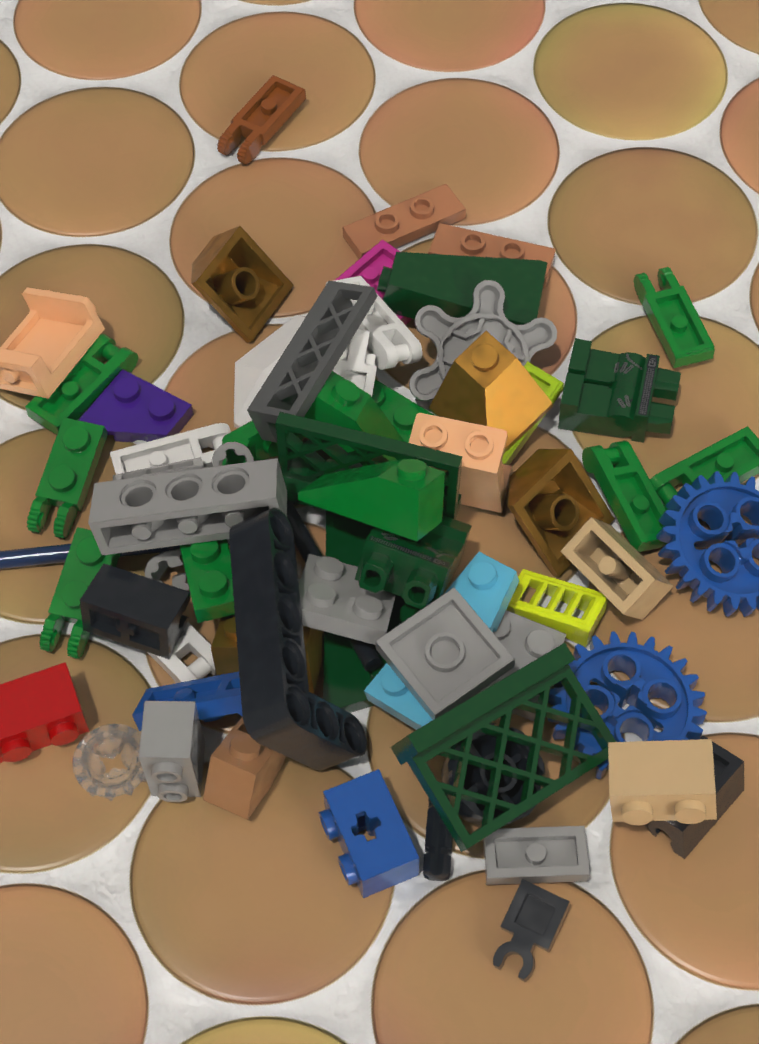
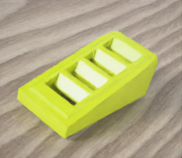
[506,569,608,647]

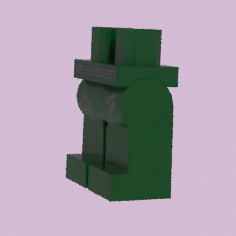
[558,338,681,443]
[355,515,472,610]

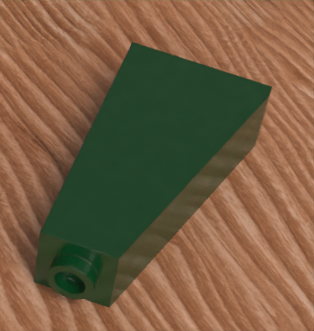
[377,252,547,325]

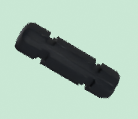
[423,798,453,881]

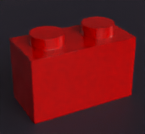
[0,662,89,763]

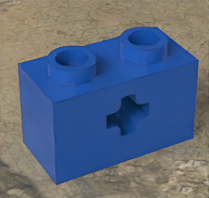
[318,769,420,898]

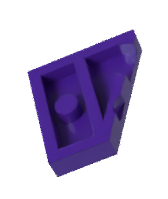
[79,369,194,442]

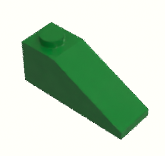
[303,371,405,466]
[298,458,445,541]

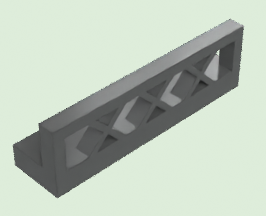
[247,281,378,443]

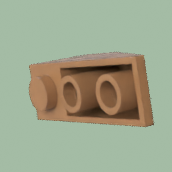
[203,692,318,819]

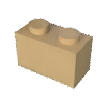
[560,517,673,620]
[608,739,717,825]

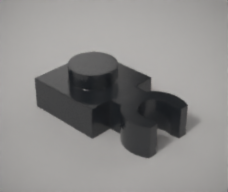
[493,879,571,982]

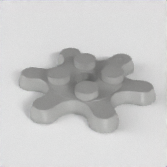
[409,280,557,401]

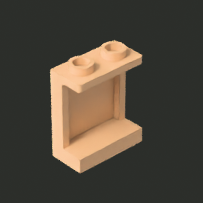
[0,287,105,399]
[408,413,512,513]

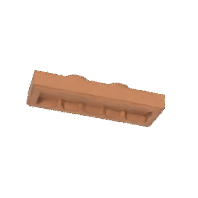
[342,184,466,259]
[428,223,556,288]

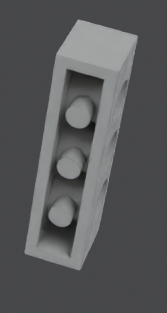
[88,458,287,555]

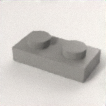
[483,826,590,885]

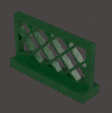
[276,412,463,520]
[390,643,616,852]

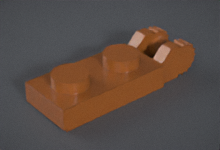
[217,75,306,165]

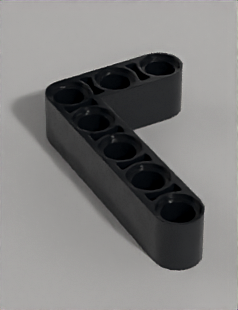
[229,508,367,771]

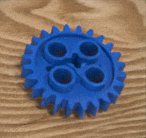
[656,471,759,617]
[547,631,707,779]

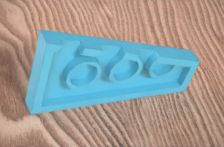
[364,552,519,730]

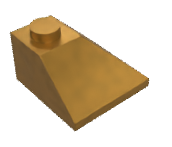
[191,226,294,343]
[429,331,553,453]
[508,449,615,577]

